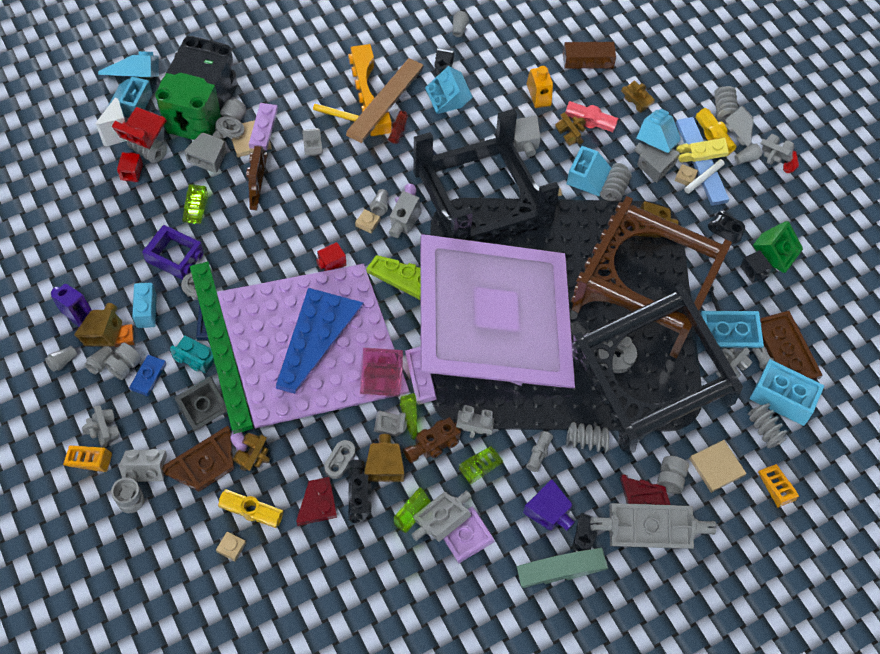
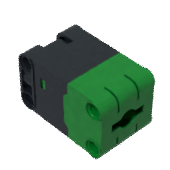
[155,36,238,140]

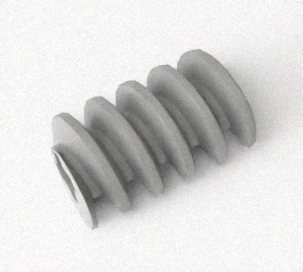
[714,86,738,124]
[127,139,167,163]
[600,163,632,202]
[747,403,787,449]
[566,422,609,453]

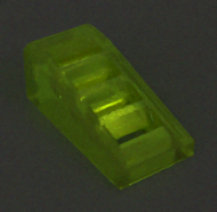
[182,184,208,224]
[400,393,417,440]
[459,446,503,484]

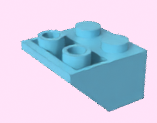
[425,66,473,114]
[106,76,152,117]
[566,146,611,196]

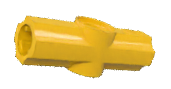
[695,108,737,155]
[218,489,284,528]

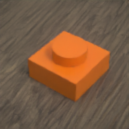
[114,324,134,347]

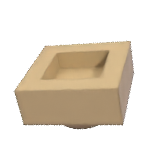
[675,164,698,186]
[355,209,380,233]
[216,532,246,562]

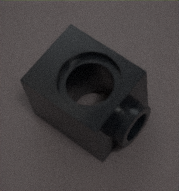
[740,250,772,284]

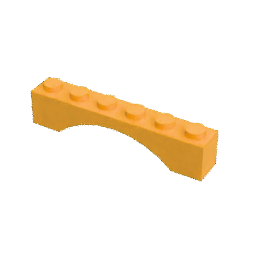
[348,44,391,136]

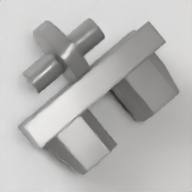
[760,134,795,165]
[716,348,752,378]
[82,405,119,448]
[456,405,494,438]

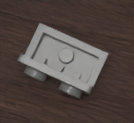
[119,449,167,482]

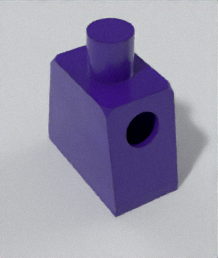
[51,284,92,327]
[523,479,575,531]

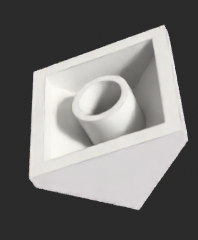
[96,98,127,146]

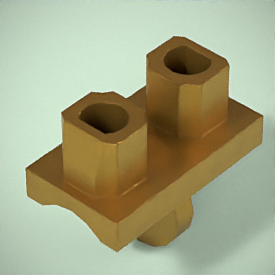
[621,80,655,113]
[555,112,586,146]
[233,433,270,471]

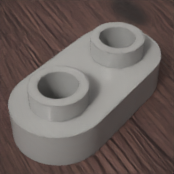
[324,440,355,479]

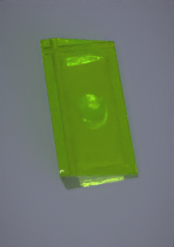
[394,487,431,533]

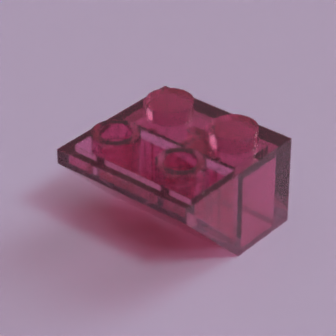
[360,347,403,396]

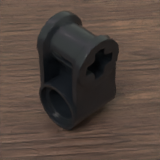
[434,48,454,78]
[708,211,745,244]
[572,513,599,552]

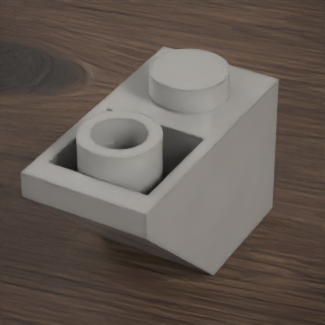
[725,105,754,147]

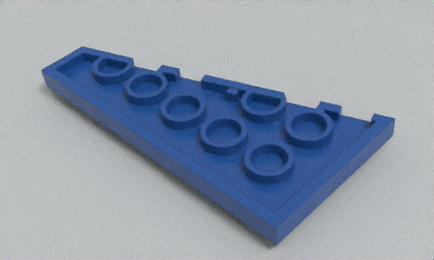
[276,288,364,394]

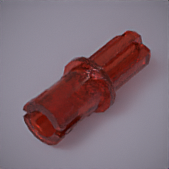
[388,111,408,144]

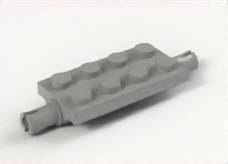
[590,503,717,549]

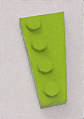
[366,255,421,300]

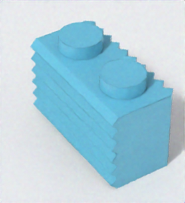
[132,283,157,328]

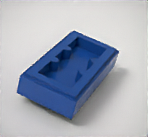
[129,355,166,396]

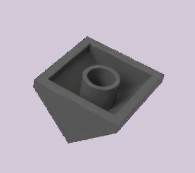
[174,376,227,431]

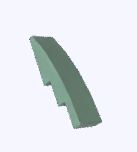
[517,548,608,588]

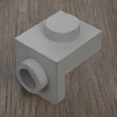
[302,128,323,156]
[374,411,407,437]

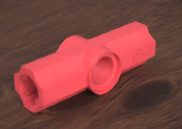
[565,101,619,132]

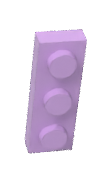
[249,103,278,151]
[405,346,437,405]

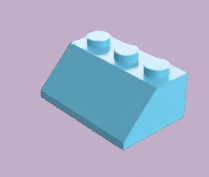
[636,109,681,153]
[698,311,764,348]
[750,359,824,426]

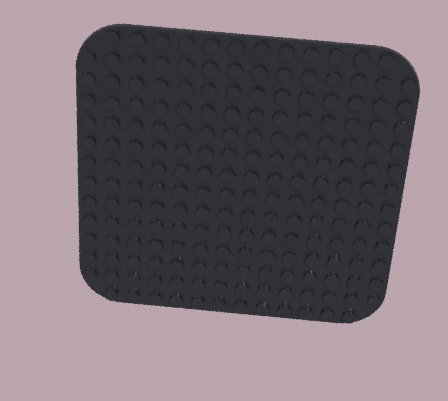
[430,198,702,432]

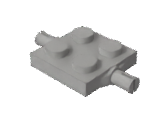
[411,491,471,542]

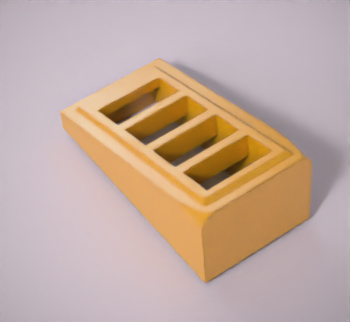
[63,445,112,472]
[758,464,799,508]

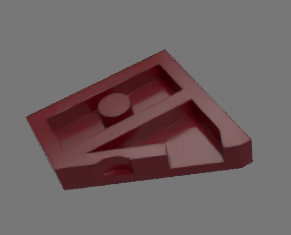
[620,474,670,505]

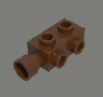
[403,417,461,463]

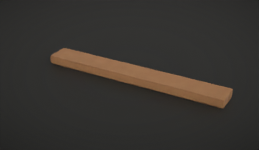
[346,58,423,143]

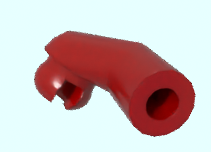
[783,151,799,173]

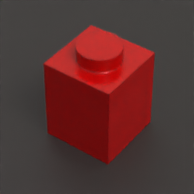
[117,152,143,182]
[316,242,347,271]

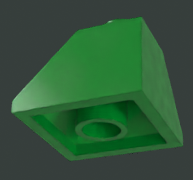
[753,221,803,273]

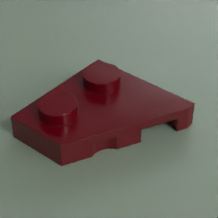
[296,477,337,526]

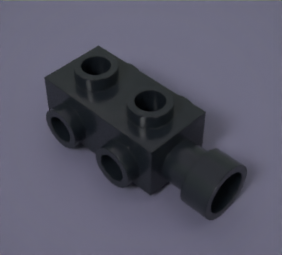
[348,460,372,523]

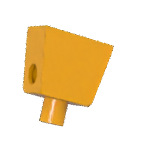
[526,66,553,108]

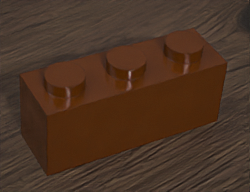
[563,42,616,69]

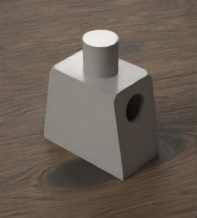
[514,115,540,157]
[184,131,226,174]
[634,143,680,183]
[389,191,421,238]

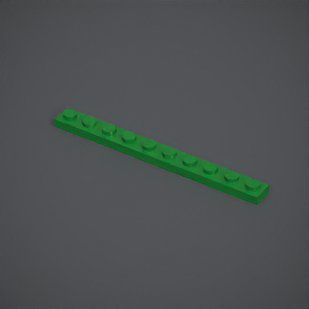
[190,261,253,434]

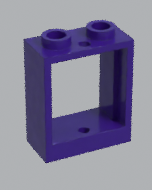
[142,224,204,280]

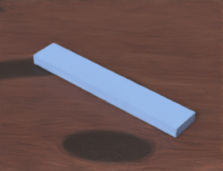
[676,117,729,206]

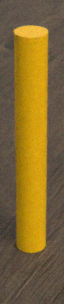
[313,104,359,122]

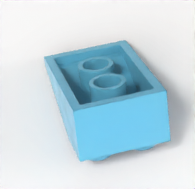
[98,51,159,77]

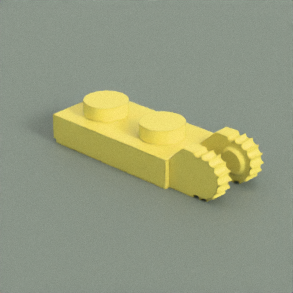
[676,138,729,162]

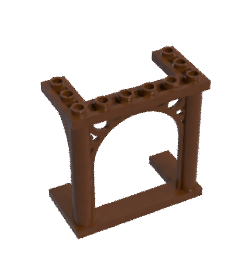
[571,196,732,358]

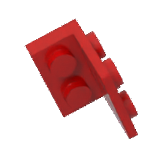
[112,107,167,149]

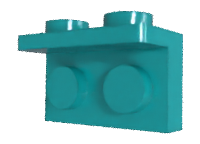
[170,335,214,373]

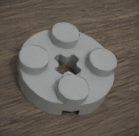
[597,336,637,373]

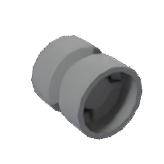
[103,343,142,380]
[657,456,689,494]
[111,477,145,513]

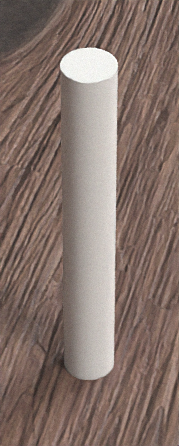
[684,159,725,194]

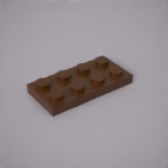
[760,311,823,380]

